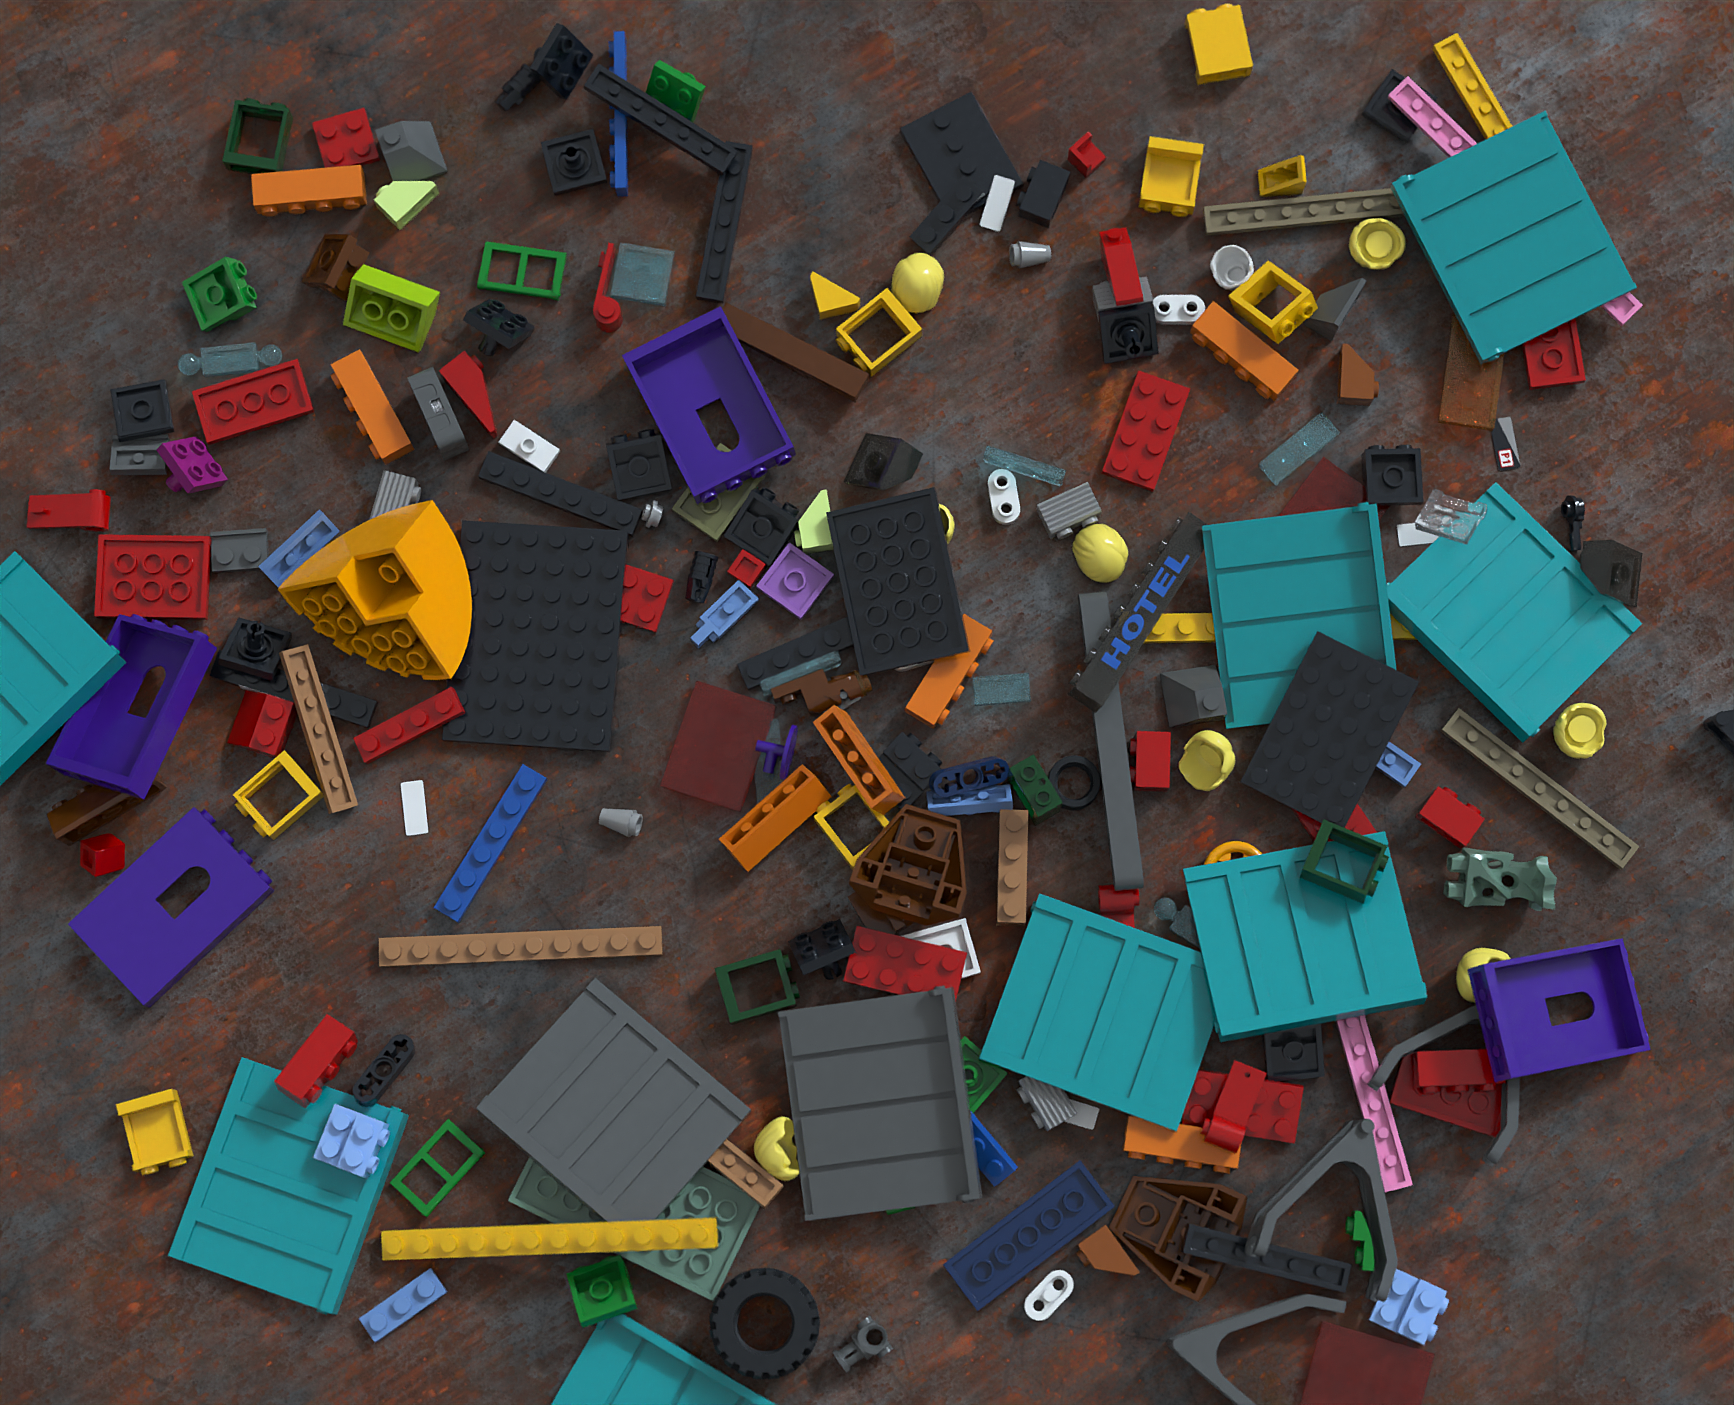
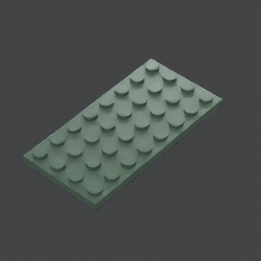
[508,1158,760,1301]

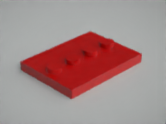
[94,534,211,620]

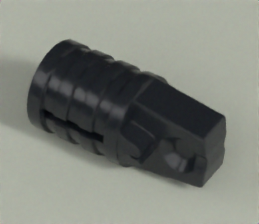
[495,64,541,111]
[685,551,719,603]

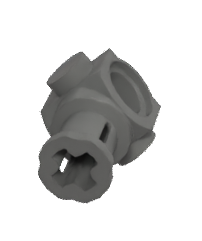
[832,1316,893,1373]

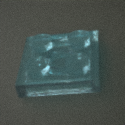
[611,243,675,306]

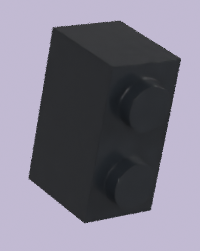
[1016,160,1070,229]

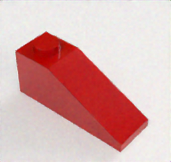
[1099,227,1144,306]
[439,350,498,439]

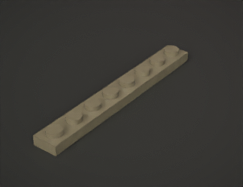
[1203,188,1405,236]
[1441,708,1640,870]

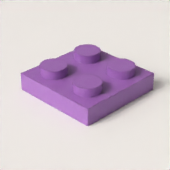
[756,542,834,620]

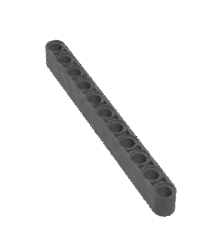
[1078,591,1144,891]

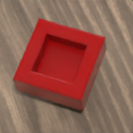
[727,549,766,589]

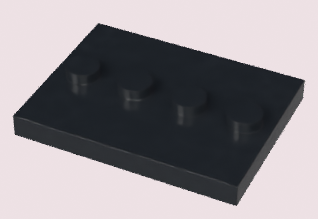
[900,91,1023,215]

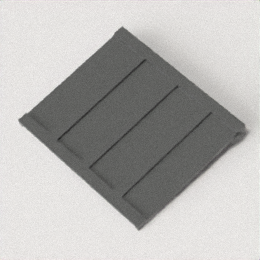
[476,978,751,1222]
[778,986,982,1221]

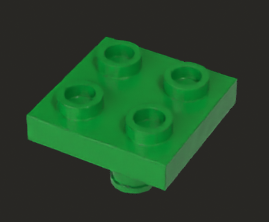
[645,60,706,123]
[961,1036,1008,1113]

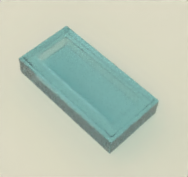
[973,673,1031,706]

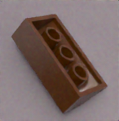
[47,772,167,846]

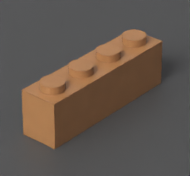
[996,809,1028,927]

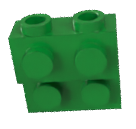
[182,257,257,332]
[566,1255,638,1328]

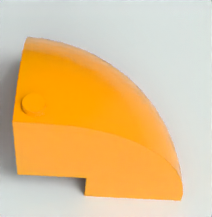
[278,500,472,680]

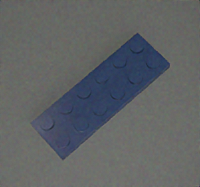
[943,1161,1115,1311]

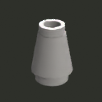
[1009,241,1051,269]
[599,808,643,837]

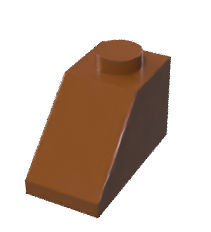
[1337,344,1379,406]
[1076,1225,1139,1276]

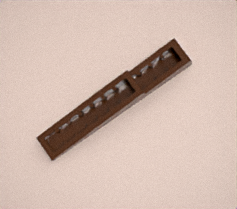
[722,303,869,403]

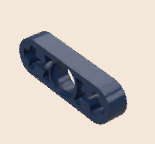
[929,756,1009,797]

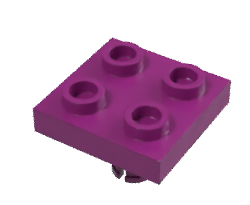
[156,436,228,494]

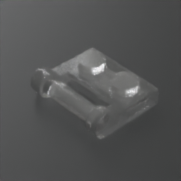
[1415,489,1487,545]

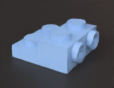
[313,1104,390,1178]
[1368,1269,1449,1345]

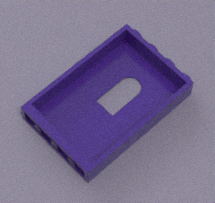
[622,306,796,504]
[46,614,217,799]
[68,807,275,1008]
[1467,938,1651,1082]

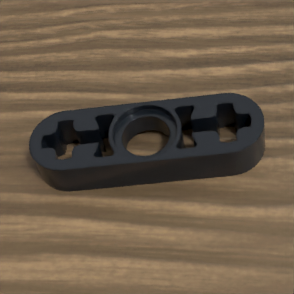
[353,1034,415,1107]

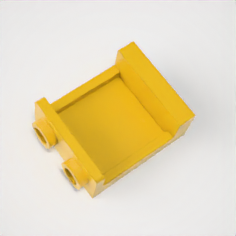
[1185,4,1253,85]
[1139,136,1204,217]
[116,1089,193,1176]

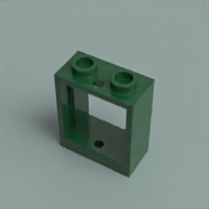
[222,98,293,174]
[1007,754,1063,826]
[1300,820,1389,904]
[715,949,800,1025]

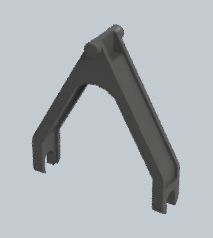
[1368,1005,1520,1167]
[1245,1119,1398,1302]
[1167,1294,1346,1405]

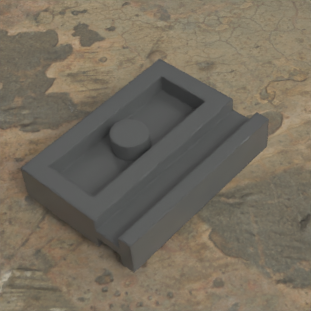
[109,434,170,475]
[210,528,269,574]

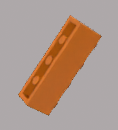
[251,165,367,217]
[1190,301,1299,402]
[330,349,415,465]
[905,614,994,729]
[813,705,905,815]
[719,764,831,872]
[1122,1116,1241,1174]

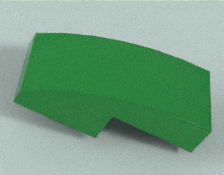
[1345,1211,1374,1271]

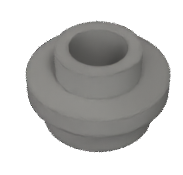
[641,500,663,528]

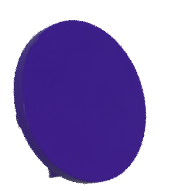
[755,725,798,780]

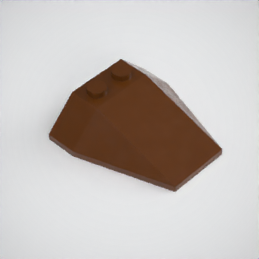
[849,804,967,926]
[1109,1176,1248,1302]

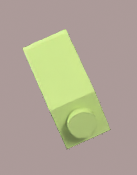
[374,181,439,230]
[794,490,834,554]

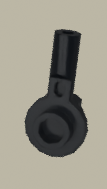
[1561,495,1585,551]

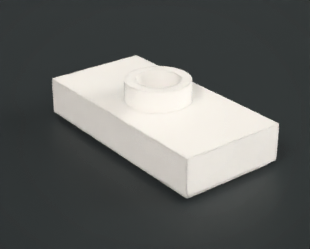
[499,420,560,473]

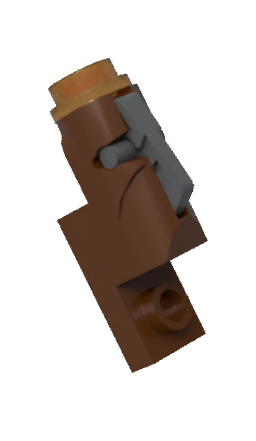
[771,669,873,714]

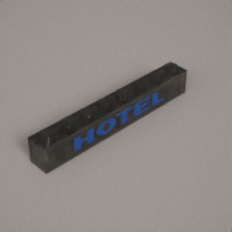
[1068,512,1208,713]

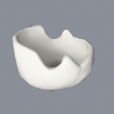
[1210,245,1254,291]

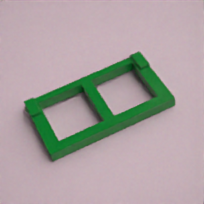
[477,241,567,301]
[390,1119,485,1217]

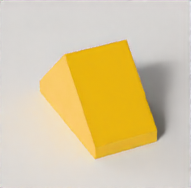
[1258,155,1306,197]
[810,272,860,320]

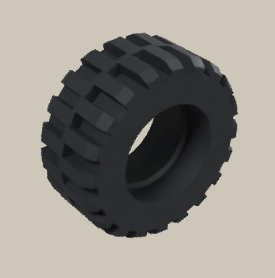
[709,1268,820,1380]

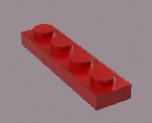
[353,687,465,764]

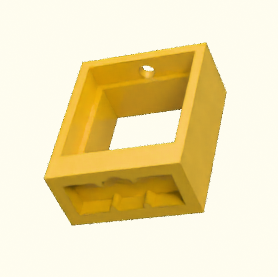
[1229,260,1318,344]
[835,288,922,377]
[233,750,323,840]
[813,783,889,870]

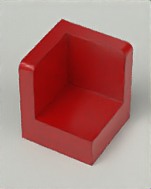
[1067,131,1106,178]
[80,833,125,877]

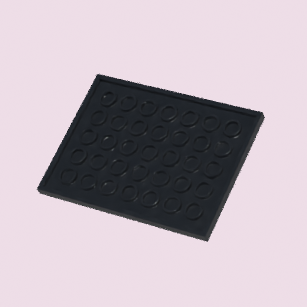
[442,520,629,752]

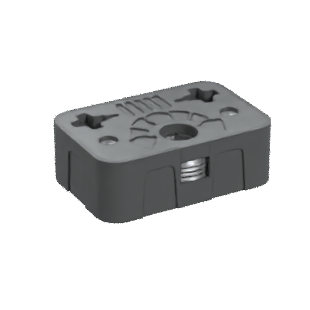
[407,367,469,461]

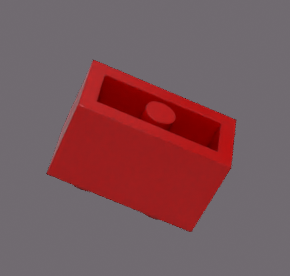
[1129,731,1171,792]
[1415,786,1485,850]

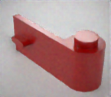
[593,243,623,333]
[27,489,111,532]
[1098,885,1139,928]
[1200,1060,1267,1154]

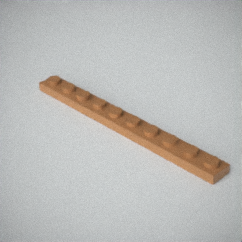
[379,926,663,967]

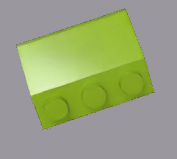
[343,264,440,352]

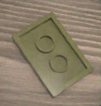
[672,443,766,542]

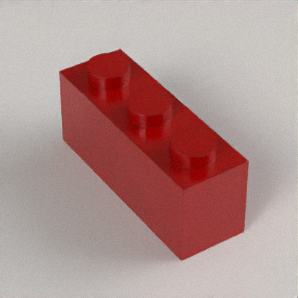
[274,1014,358,1109]
[1413,1049,1505,1093]

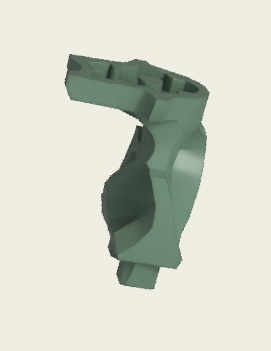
[1443,848,1557,911]

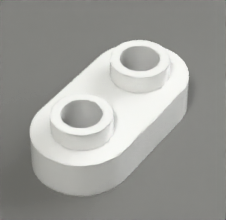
[1153,295,1205,324]
[988,469,1020,525]
[1024,1270,1073,1320]

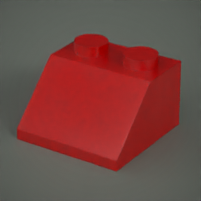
[227,690,297,759]

